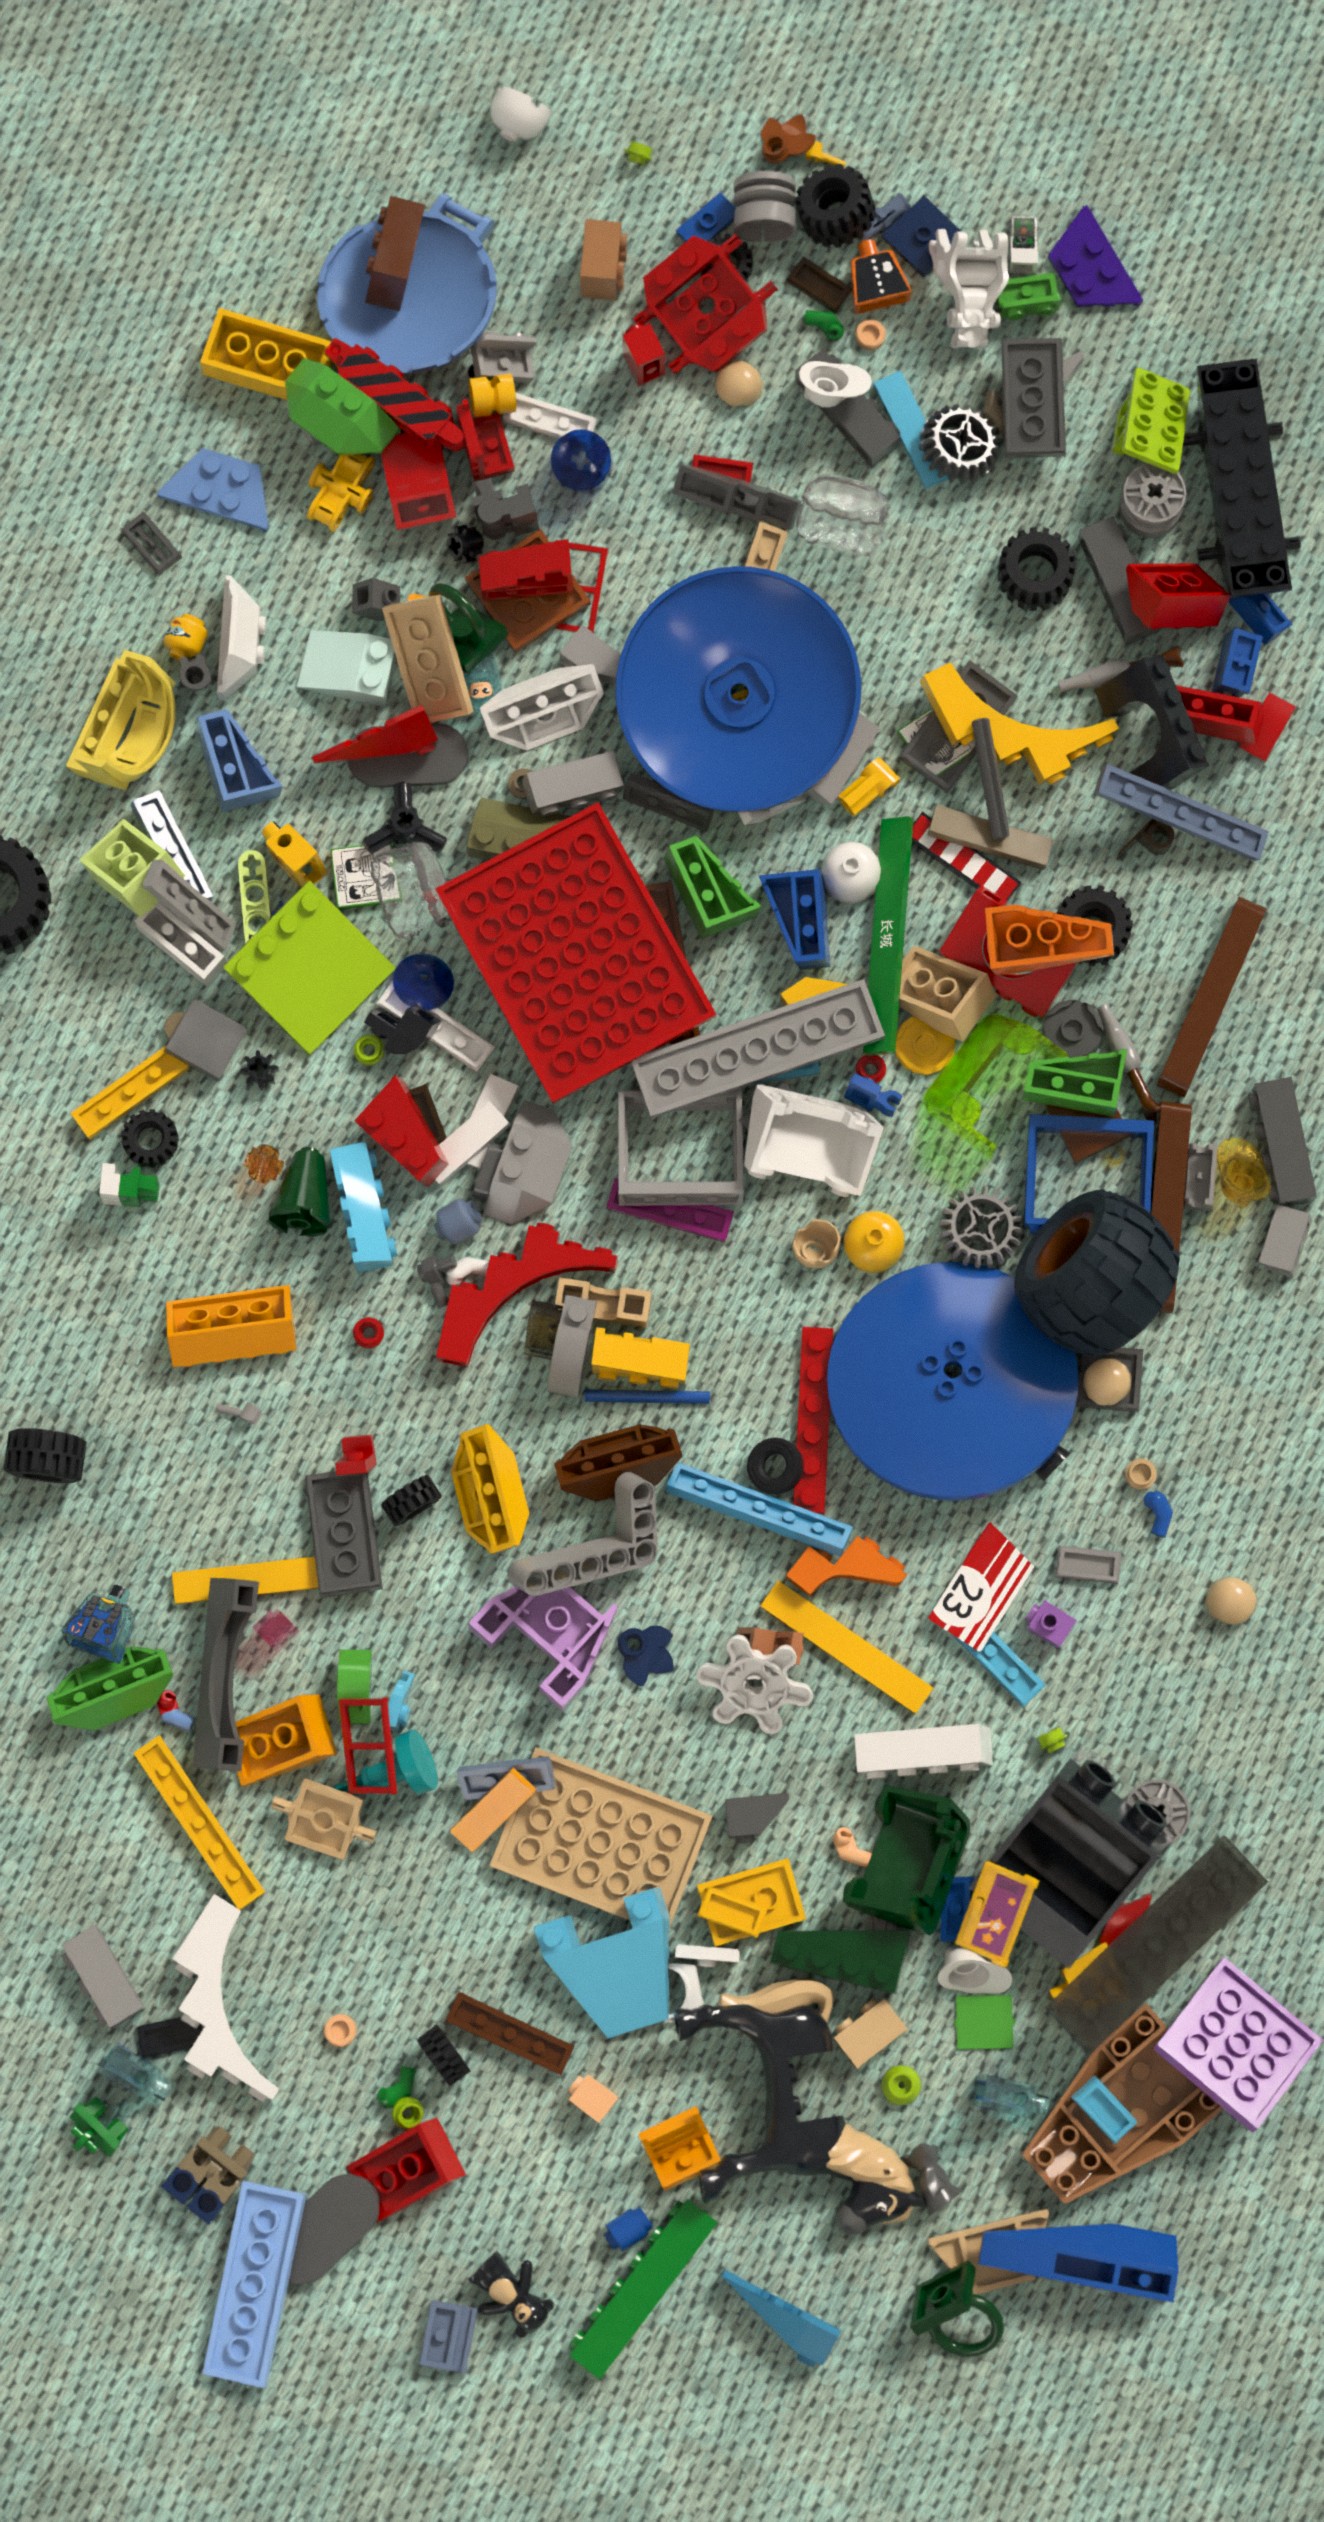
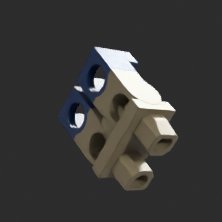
[161,2126,256,2225]

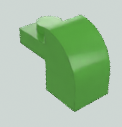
[337,1649,372,1724]

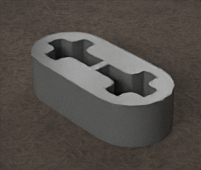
[472,1142,504,1202]

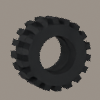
[795,164,876,248]
[997,527,1076,611]
[3,1428,87,1483]

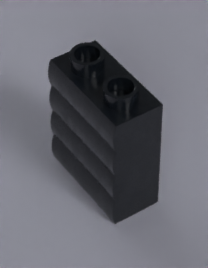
[968,1758,1172,1968]

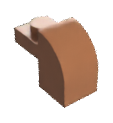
[737,1627,804,1667]

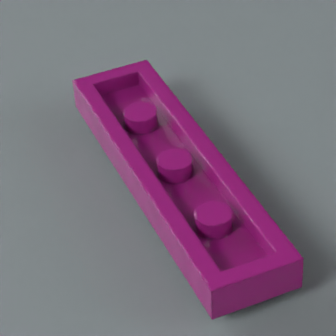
[606,1178,734,1243]

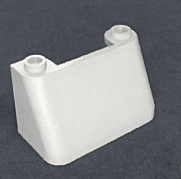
[744,1085,884,1197]

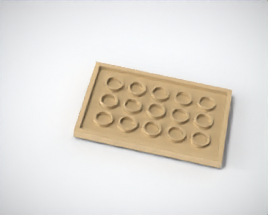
[489,1747,713,1930]

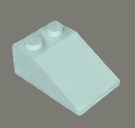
[297,630,397,707]

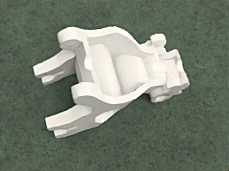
[928,229,1009,349]

